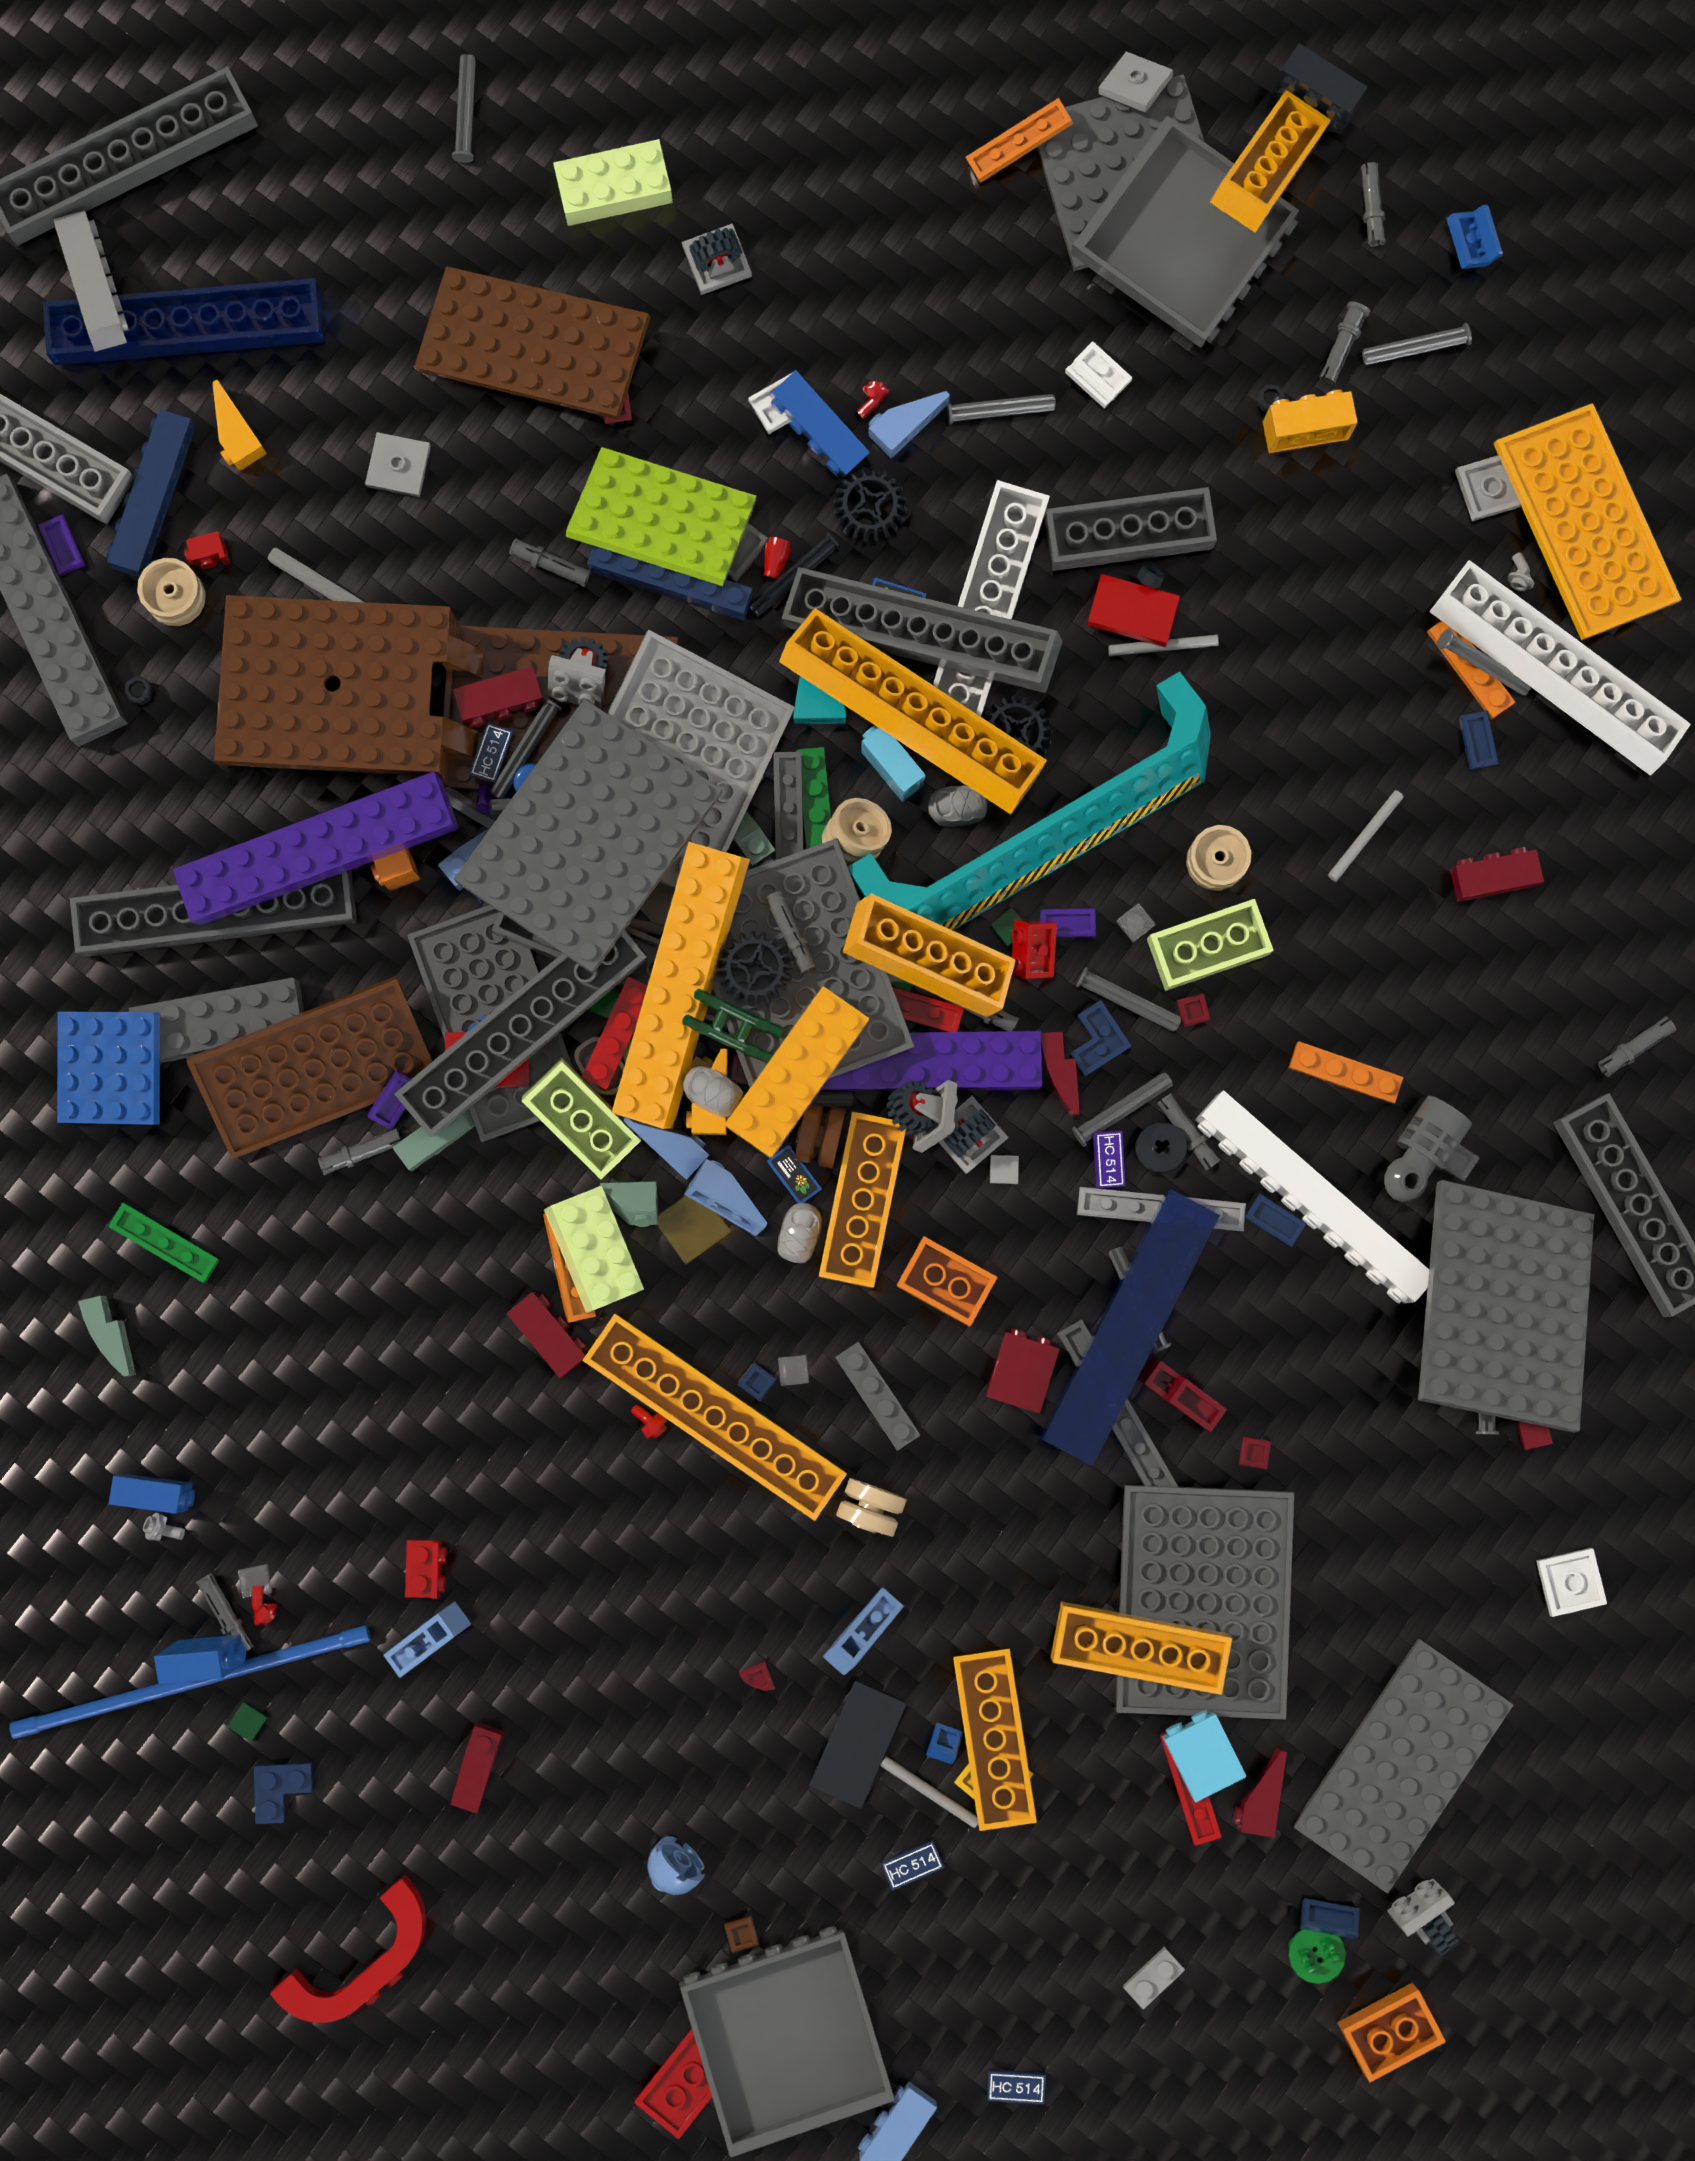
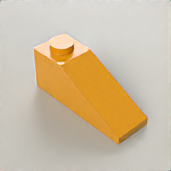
[213,380,267,472]
[686,1049,728,1135]

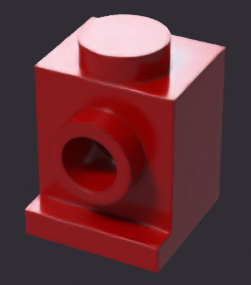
[184,531,230,569]

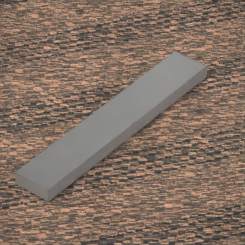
[1077,1187,1246,1231]

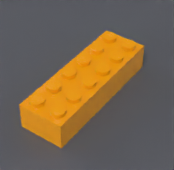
[1210,90,1331,233]
[843,893,1015,1017]
[725,986,869,1159]
[819,1112,906,1288]
[1051,1602,1232,1695]
[953,1649,1036,1831]

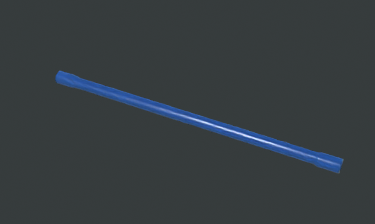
[10,1625,371,1739]

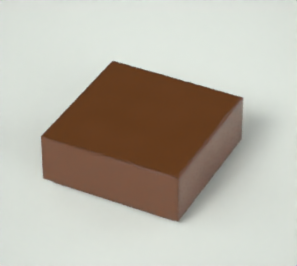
[724,1915,760,1953]

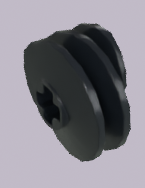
[1135,1123,1187,1173]

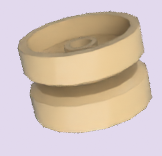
[137,558,206,626]
[822,798,892,867]
[1186,825,1251,891]
[836,1478,907,1537]

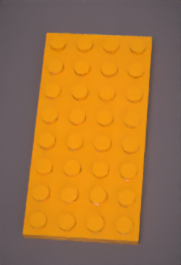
[1494,403,1682,640]

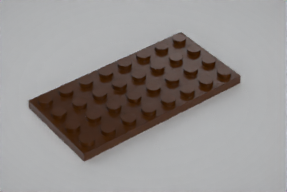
[414,266,650,419]
[186,976,433,1159]

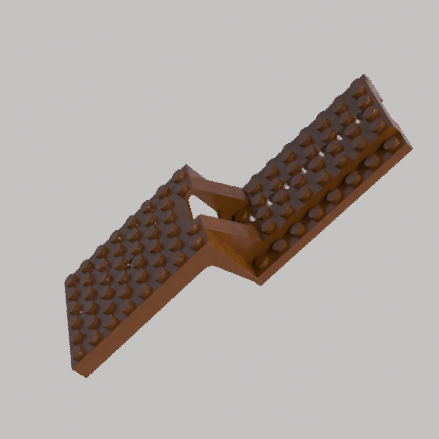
[214,595,678,793]

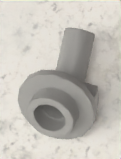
[1507,553,1534,591]
[143,1512,185,1541]

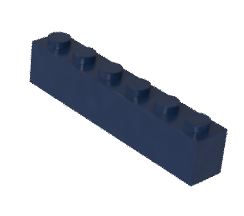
[106,409,196,577]
[587,545,753,622]

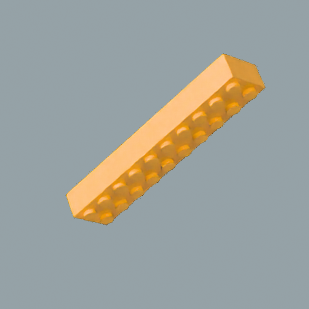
[779,608,1047,814]
[612,842,750,1129]
[583,1314,847,1521]

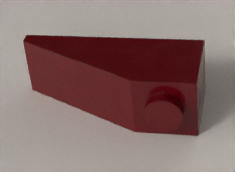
[450,1722,505,1813]
[1234,1748,1287,1838]

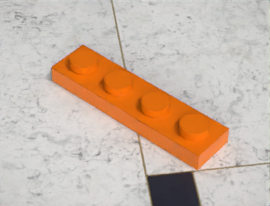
[966,98,1073,183]
[1427,621,1515,719]
[1288,1041,1403,1104]
[543,1213,596,1323]

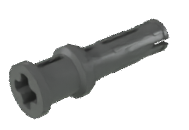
[1319,302,1371,385]

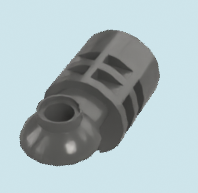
[1384,1096,1472,1202]

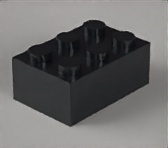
[1274,43,1367,135]

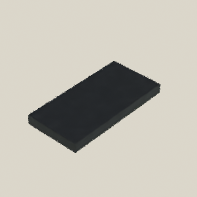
[809,1680,907,1809]

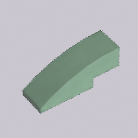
[392,1109,475,1171]
[78,1296,136,1376]

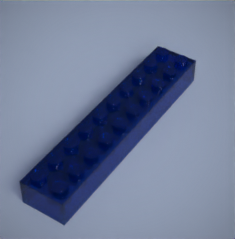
[43,278,325,365]
[1040,1189,1220,1466]

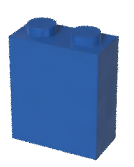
[109,1474,195,1514]
[154,1635,246,1684]

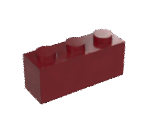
[453,666,543,728]
[1450,847,1544,902]
[507,1292,588,1378]

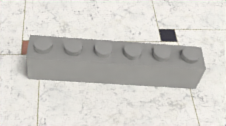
[53,210,129,351]

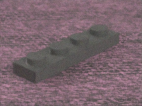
[774,752,803,860]
[835,1342,920,1451]

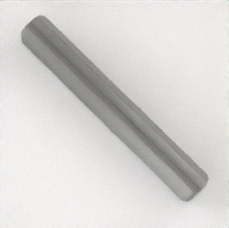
[268,548,363,602]

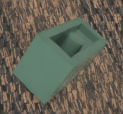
[733,811,776,869]
[600,1182,658,1227]

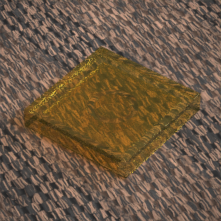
[657,1196,731,1264]

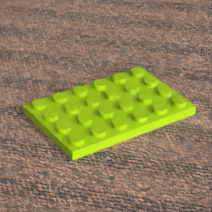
[566,447,756,586]

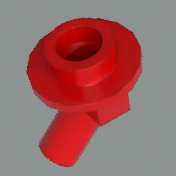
[857,381,890,418]
[631,1404,667,1439]
[252,1585,277,1625]

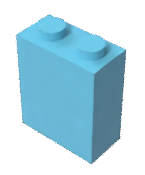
[861,726,925,802]
[1162,1710,1246,1802]

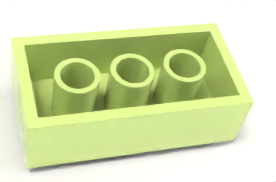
[553,139,673,226]
[1147,899,1274,991]
[522,1057,641,1179]
[544,1186,644,1313]

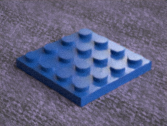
[57,1012,160,1125]

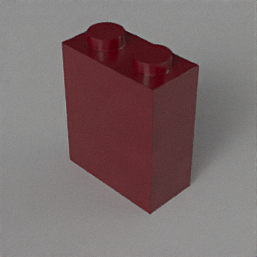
[985,1329,1059,1413]

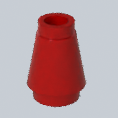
[764,537,792,579]

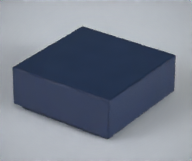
[738,1363,777,1402]

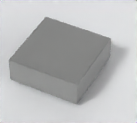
[990,1155,1019,1184]

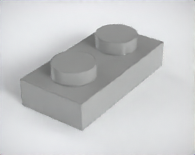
[1123,1947,1184,2009]

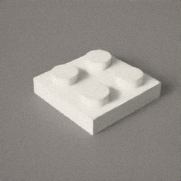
[1536,1548,1607,1617]

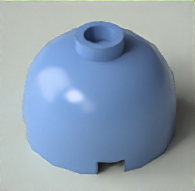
[647,1836,705,1895]

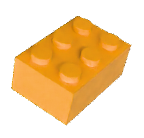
[1263,390,1357,453]

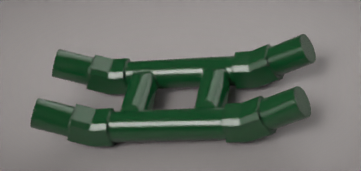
[682,988,785,1064]

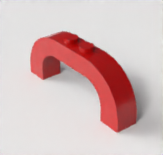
[270,1874,426,2023]

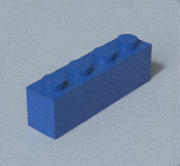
[770,370,870,477]

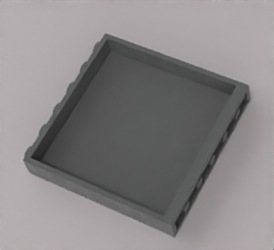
[1070,116,1299,348]
[679,1926,895,2157]

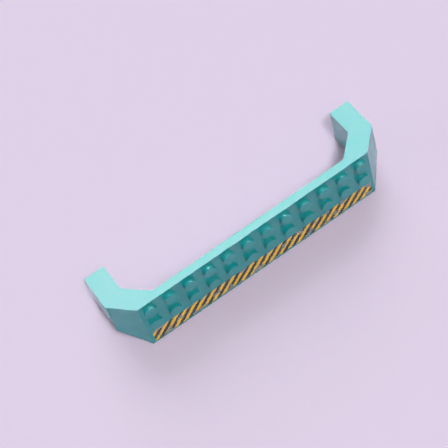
[847,672,1211,931]

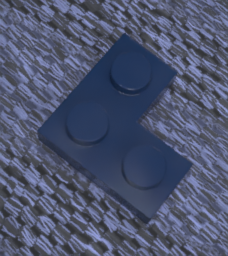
[1069,1000,1131,1077]
[254,1762,313,1824]

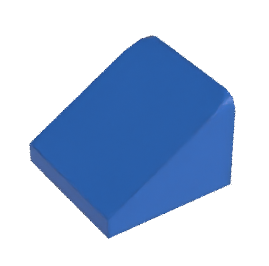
[926,1723,963,1764]

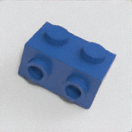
[1446,205,1503,269]

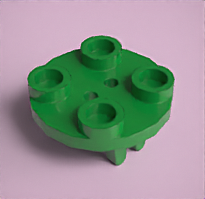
[1288,1929,1346,1984]

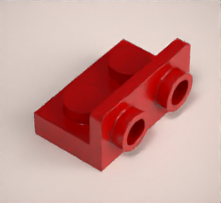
[1011,920,1057,979]
[405,1540,447,1599]

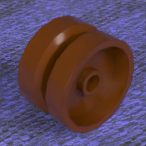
[795,1102,846,1169]

